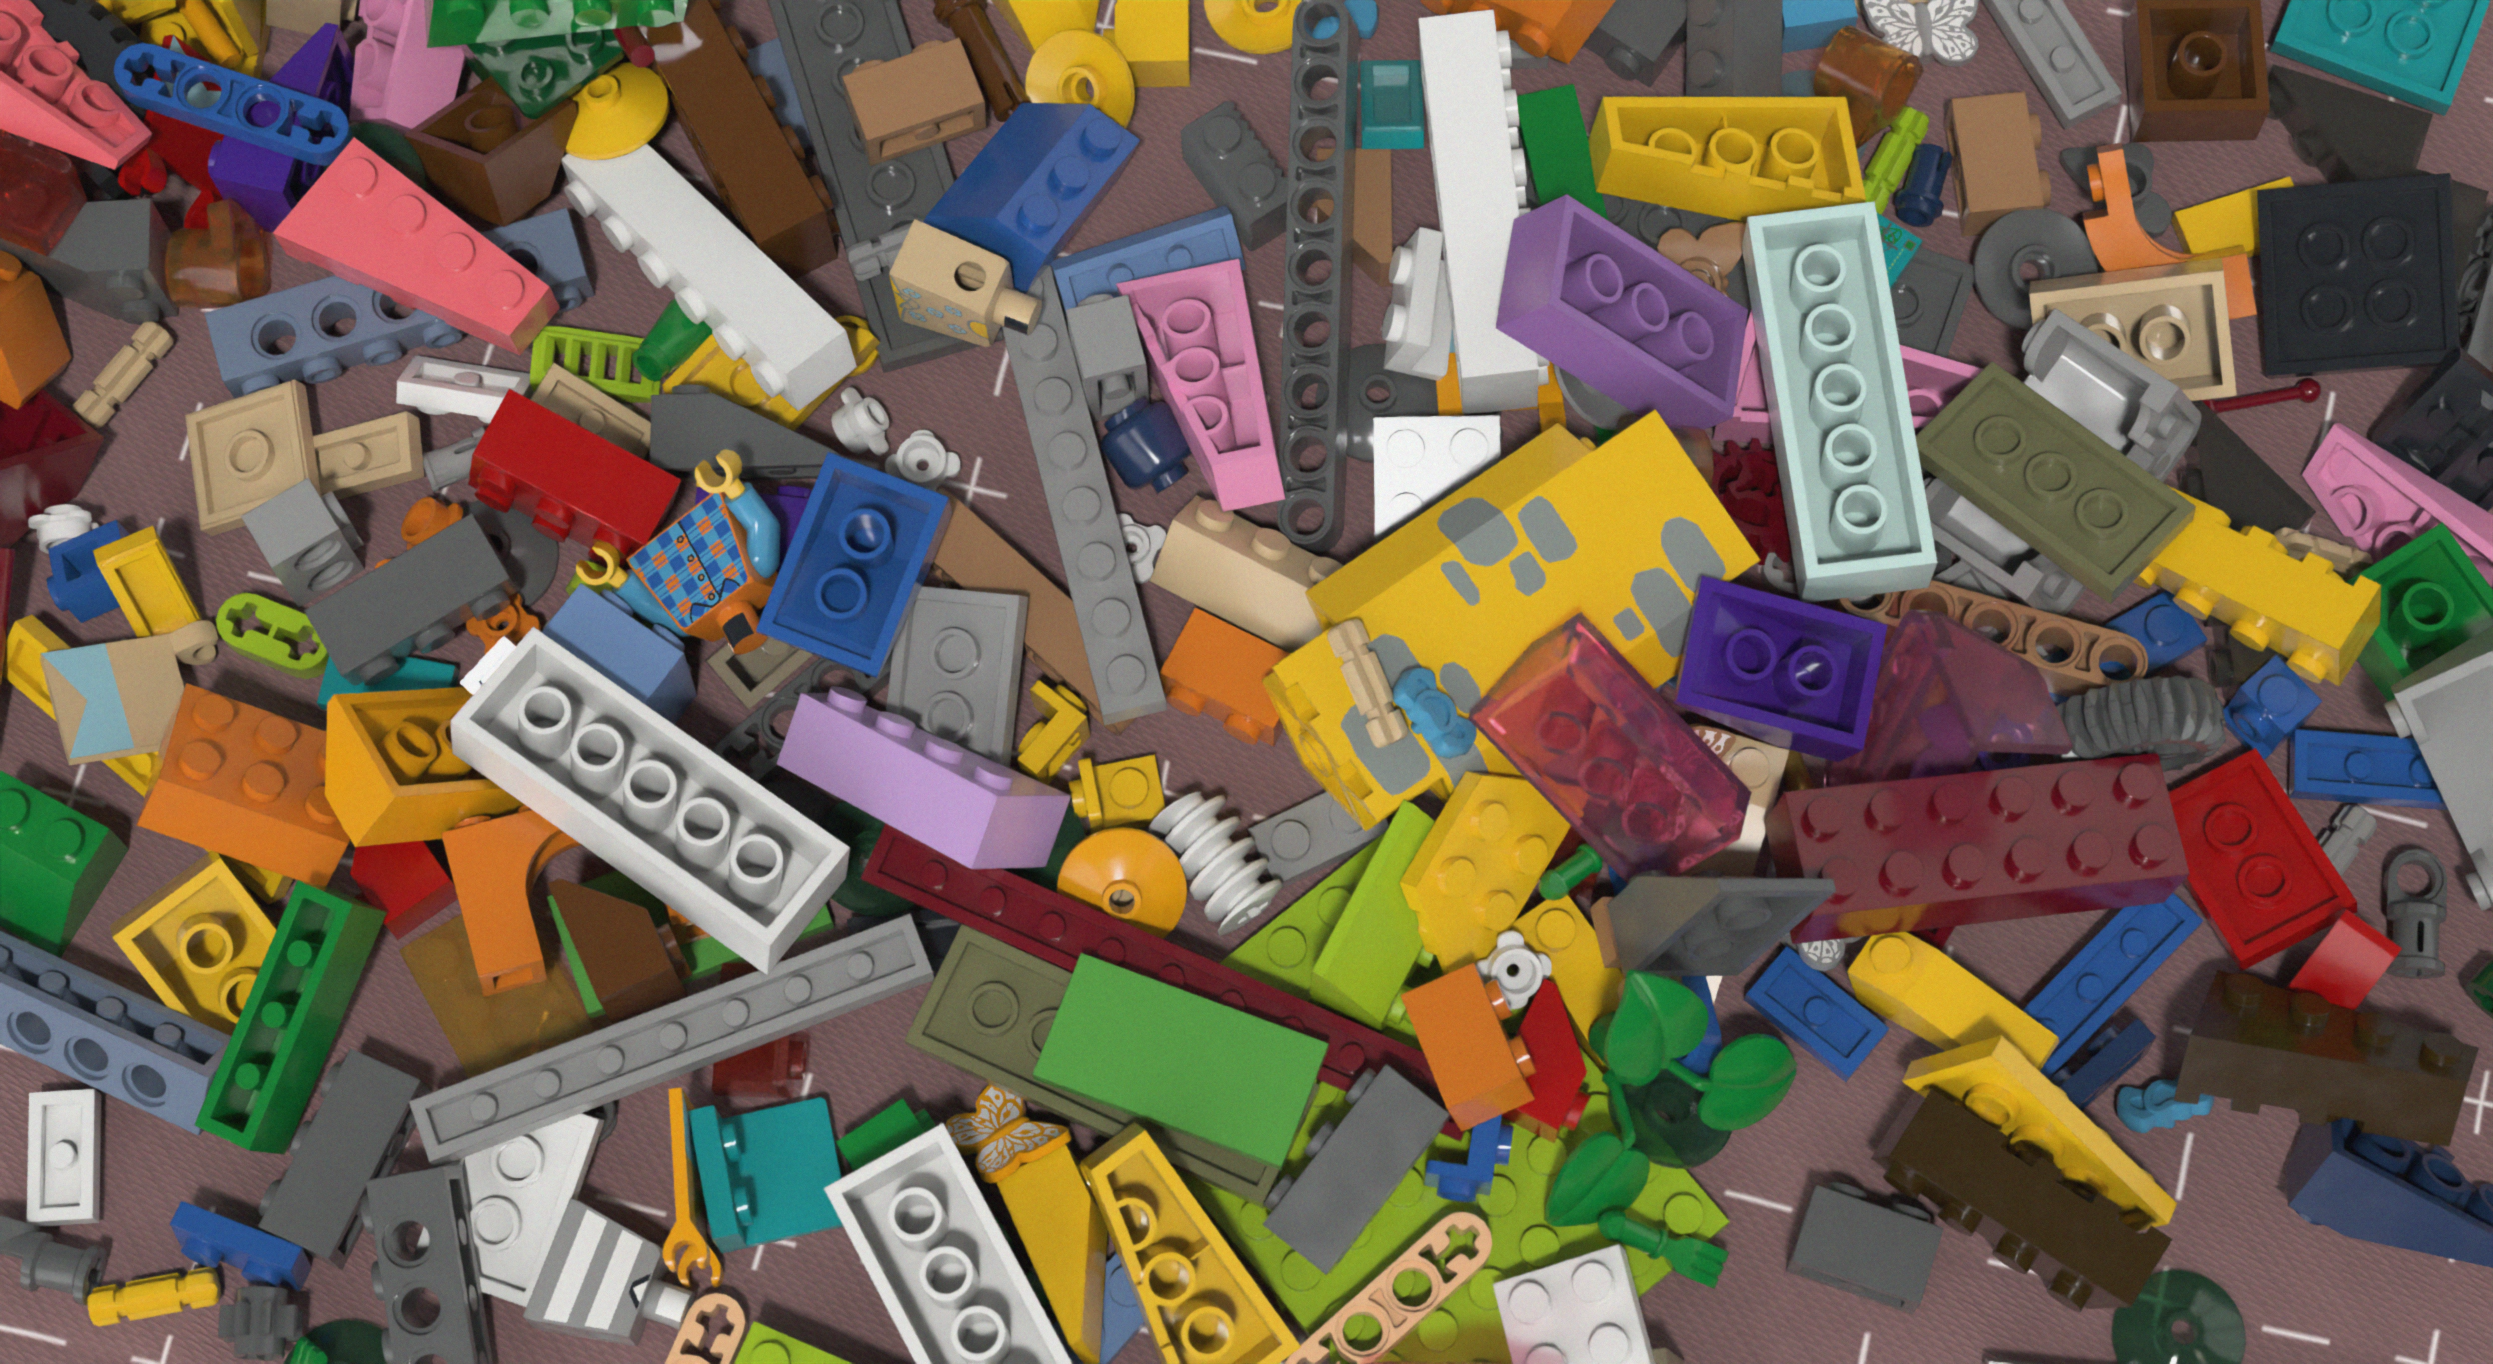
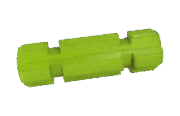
[1862,106,1929,215]

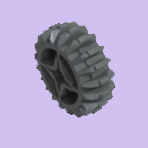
[2047,675,2226,772]

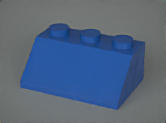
[923,103,1140,294]

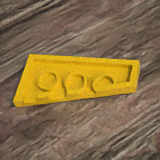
[1902,1035,2177,1232]

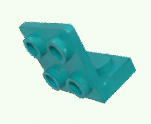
[688,1097,844,1254]

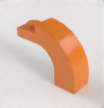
[2083,142,2257,320]

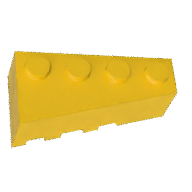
[1588,97,1866,222]
[2133,484,2381,686]
[1081,1122,1301,1364]

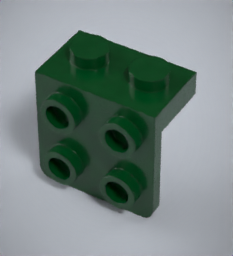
[461,29,625,119]

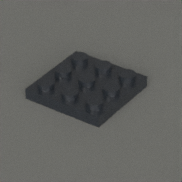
[2257,173,2461,379]

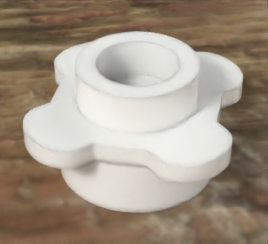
[831,387,889,455]
[885,430,961,492]
[28,504,99,554]
[1117,513,1167,584]
[1475,930,1552,1009]

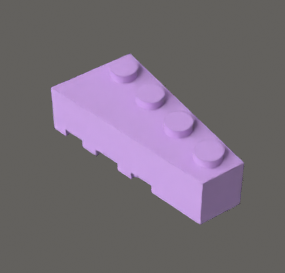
[777,686,1071,869]

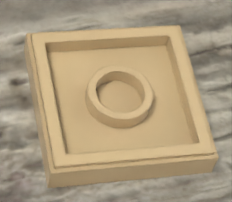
[185,379,321,536]

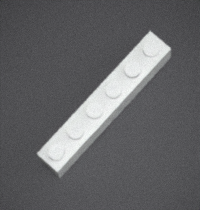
[561,143,857,411]

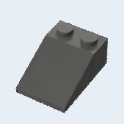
[0,199,180,325]
[1607,870,1836,977]

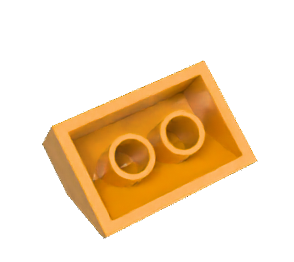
[325,687,525,847]

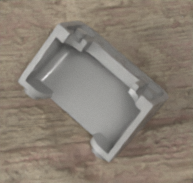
[1923,308,2202,617]
[2384,625,2493,911]

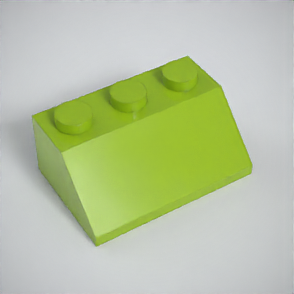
[1310,800,1437,1034]

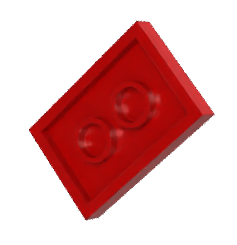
[2168,748,2357,971]

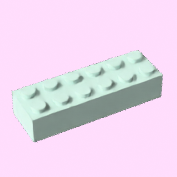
[1742,201,1937,603]

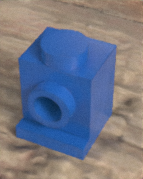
[47,519,130,623]
[2223,655,2322,761]

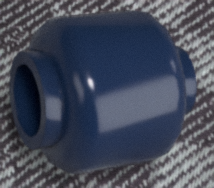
[1101,397,1192,494]

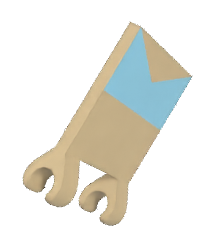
[40,620,218,766]

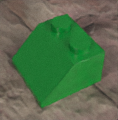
[2346,522,2493,701]
[0,771,129,958]

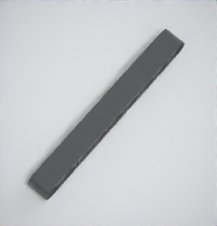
[1277,0,1359,554]

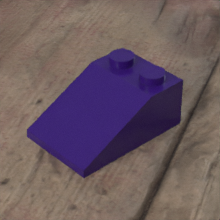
[208,22,355,233]
[1673,576,1888,762]

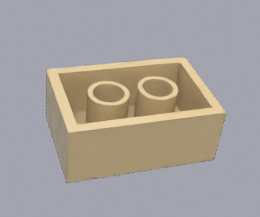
[2029,258,2237,401]

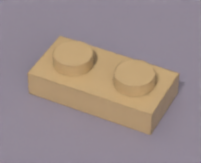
[530,363,651,460]
[313,411,424,500]

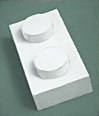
[396,355,534,424]
[27,1089,101,1227]

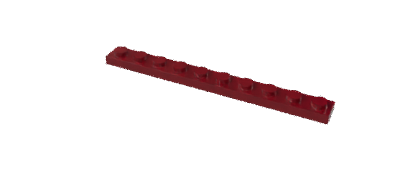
[860,823,1466,1143]

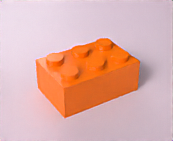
[137,683,350,887]

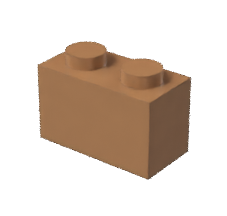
[842,38,986,166]
[1943,91,2051,237]

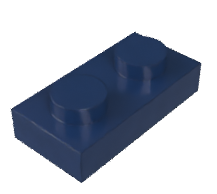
[2049,1018,2156,1112]

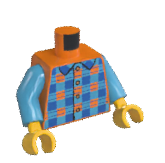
[576,449,781,655]

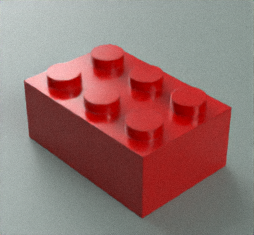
[468,389,681,569]

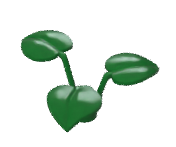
[1544,969,1798,1227]

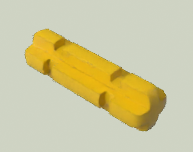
[87,1267,221,1327]

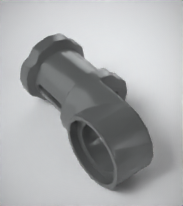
[2382,849,2447,979]
[0,1215,106,1305]

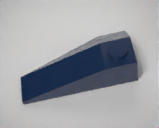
[2286,1118,2493,1268]

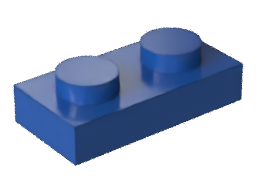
[1744,946,1890,1082]
[170,1201,312,1292]

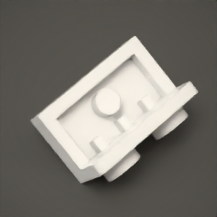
[1382,227,1452,381]

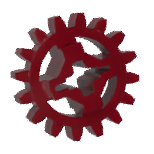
[1697,438,1792,565]

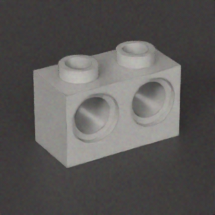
[241,478,365,608]

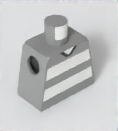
[523,1198,695,1346]

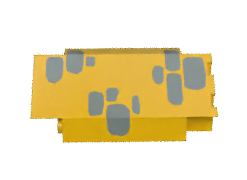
[1262,409,1760,832]

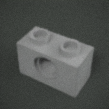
[1066,294,1150,423]

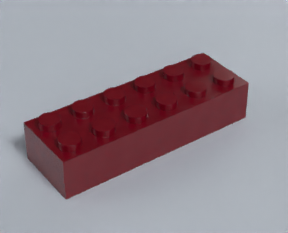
[1765,753,2190,944]

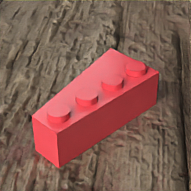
[273,137,560,356]

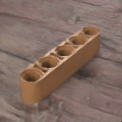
[930,488,1164,736]
[1834,580,2148,698]

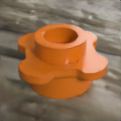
[401,497,463,550]
[466,592,541,655]

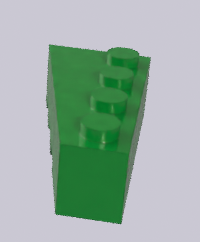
[424,0,688,48]

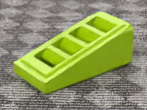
[530,326,663,403]

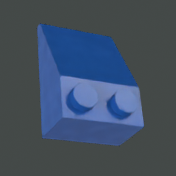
[756,452,952,678]

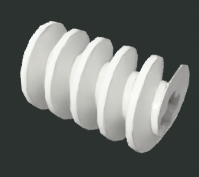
[1149,792,1283,936]

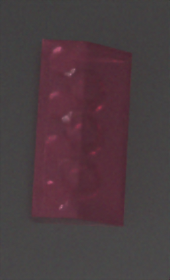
[1468,612,1752,885]

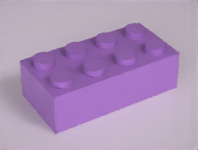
[1496,194,1748,440]

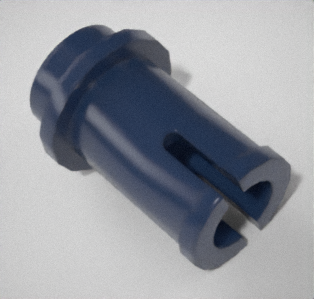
[1894,144,1953,227]

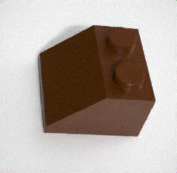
[403,76,578,227]
[547,878,693,1025]

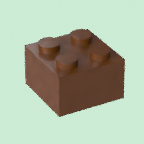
[2124,0,2270,142]

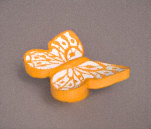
[945,1084,1071,1184]

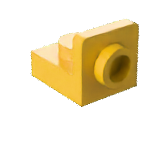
[1017,680,1091,785]
[1068,755,1165,834]

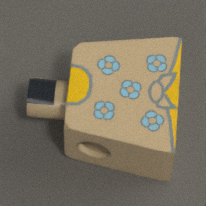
[889,219,1042,347]

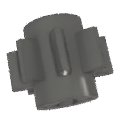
[218,1286,304,1361]

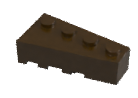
[2173,970,2479,1147]
[1871,1089,2173,1312]

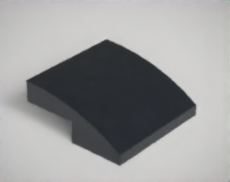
[2372,347,2493,512]

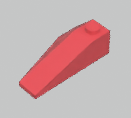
[0,0,152,170]

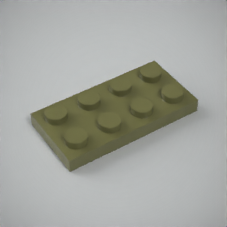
[1916,361,2196,604]

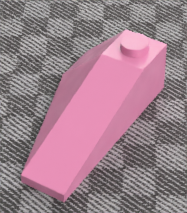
[2302,423,2493,590]

